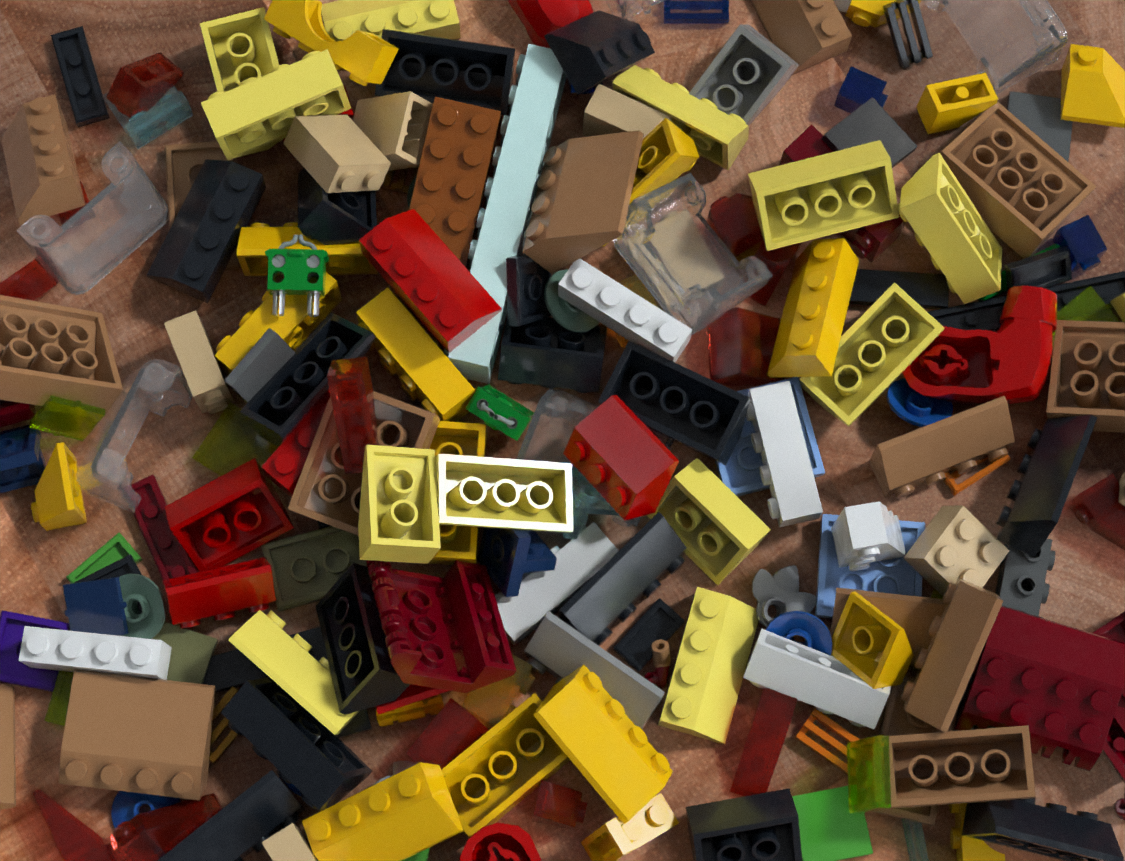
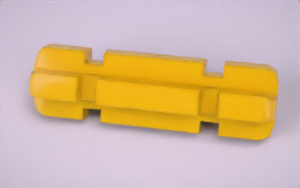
[376,694,444,727]

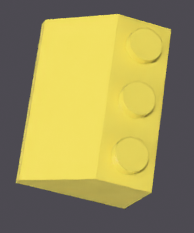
[647,458,771,585]

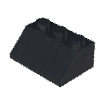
[544,10,655,95]
[298,168,377,245]
[498,316,607,393]
[686,788,802,861]

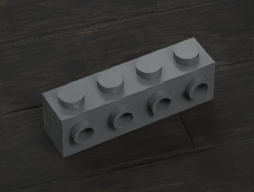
[995,539,1056,618]

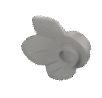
[752,565,816,627]

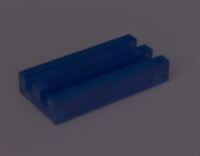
[663,0,729,24]

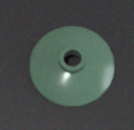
[544,269,599,332]
[118,574,166,639]

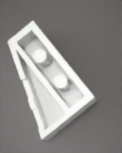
[831,501,906,571]

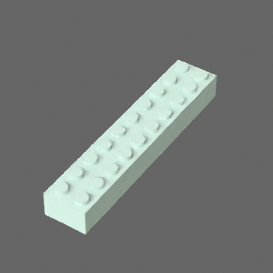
[444,44,567,384]

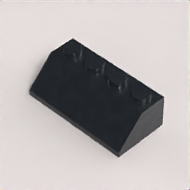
[375,29,515,115]
[147,159,266,303]
[240,312,375,447]
[598,341,750,466]
[996,415,1097,557]
[559,512,687,646]
[316,563,410,714]
[221,677,373,810]
[157,770,305,861]
[962,798,1124,861]

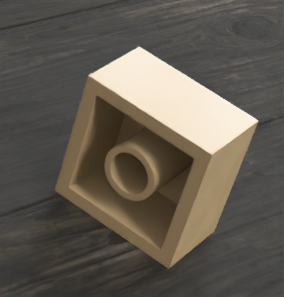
[903,505,1009,596]

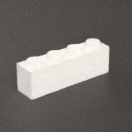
[558,259,693,362]
[746,381,823,527]
[495,522,619,646]
[19,626,172,680]
[743,629,891,729]

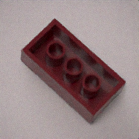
[779,124,906,263]

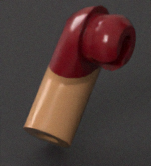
[644,639,671,690]

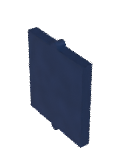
[63,577,129,636]

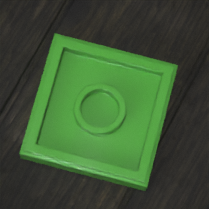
[792,784,873,861]

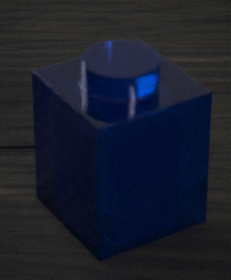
[834,66,889,113]
[1052,215,1107,273]

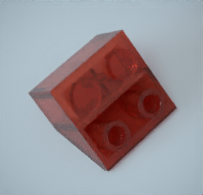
[706,307,784,386]

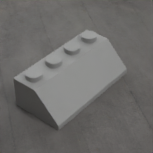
[524,611,665,729]

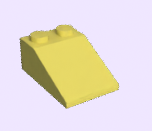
[358,445,441,564]

